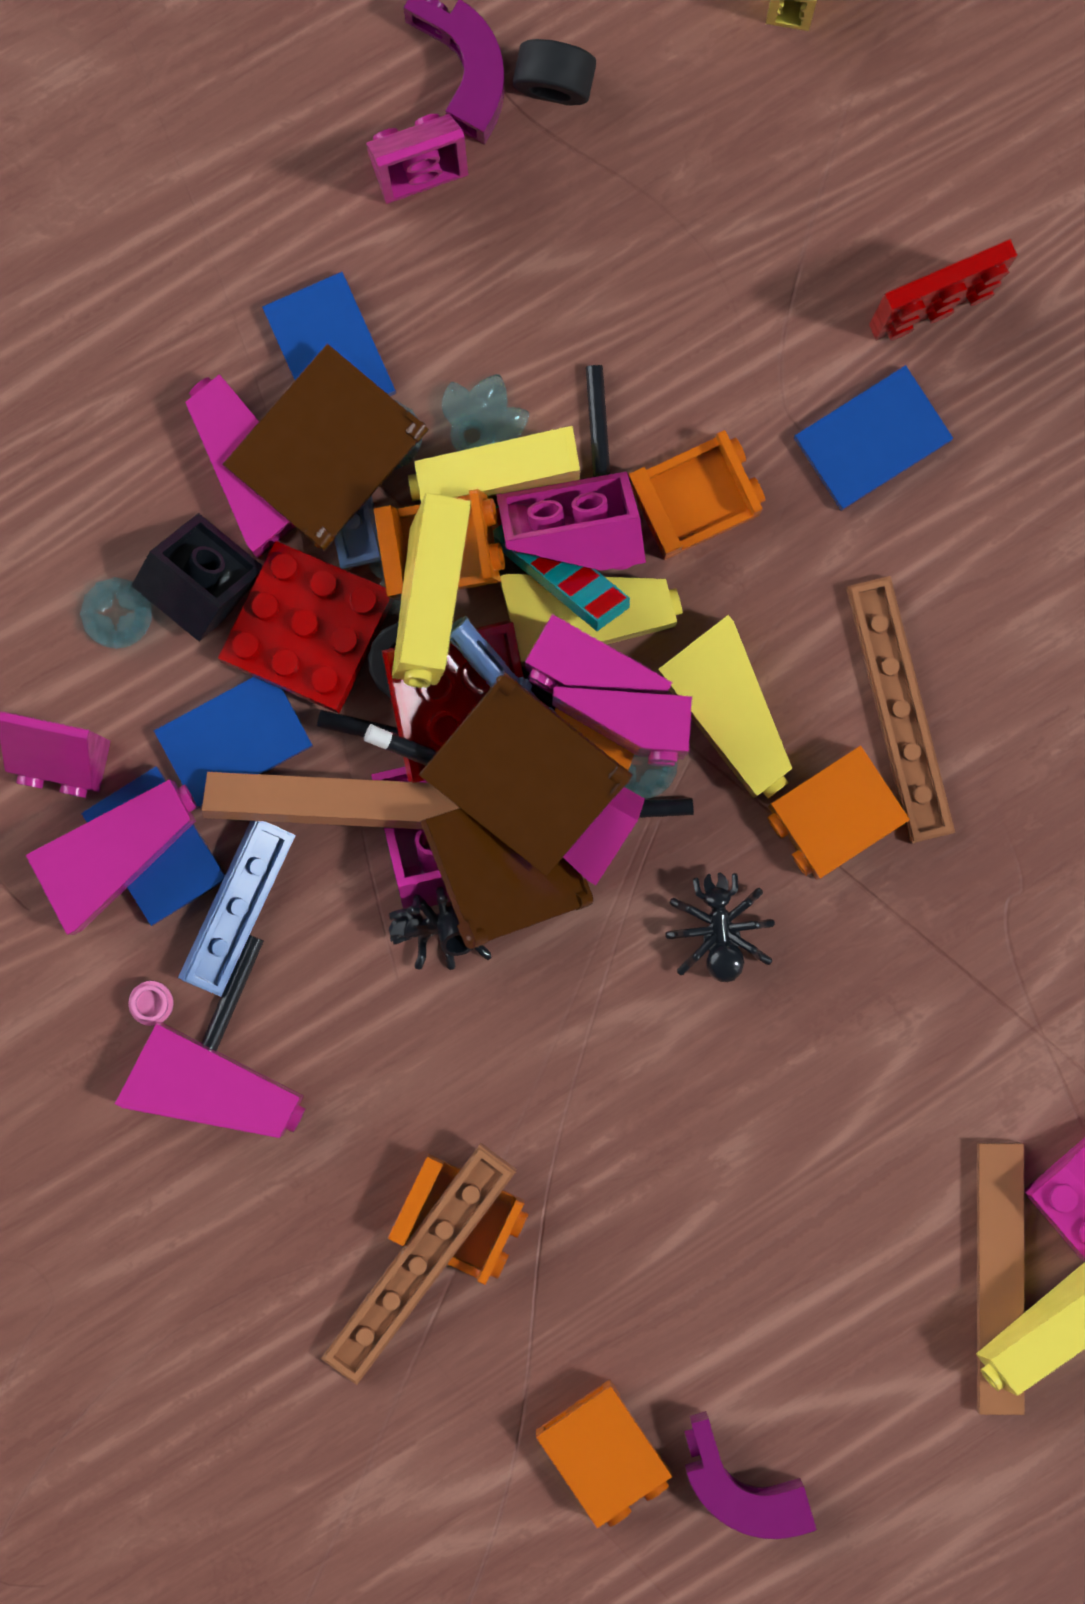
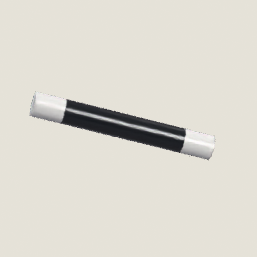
[364,724,438,766]

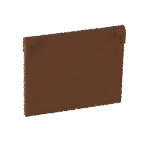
[223,343,429,551]
[419,672,633,876]
[421,808,593,949]

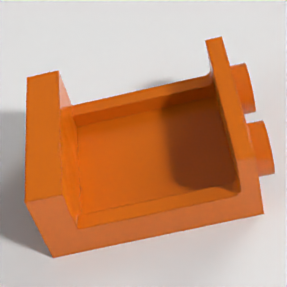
[628,430,766,560]
[373,489,505,601]
[767,745,910,880]
[387,1154,529,1285]
[536,1379,672,1528]

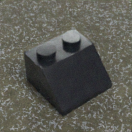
[131,513,263,642]

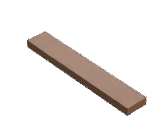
[846,576,955,844]
[202,772,460,829]
[321,1143,517,1385]
[977,1143,1025,1415]

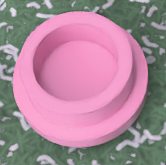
[128,981,174,1026]

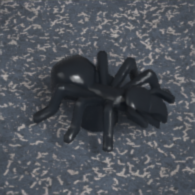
[665,872,775,983]
[389,887,492,970]

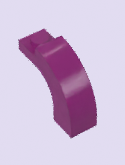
[403,0,505,145]
[684,1411,817,1539]

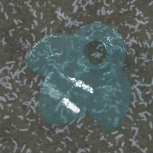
[442,374,529,451]

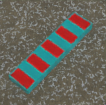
[492,505,630,631]

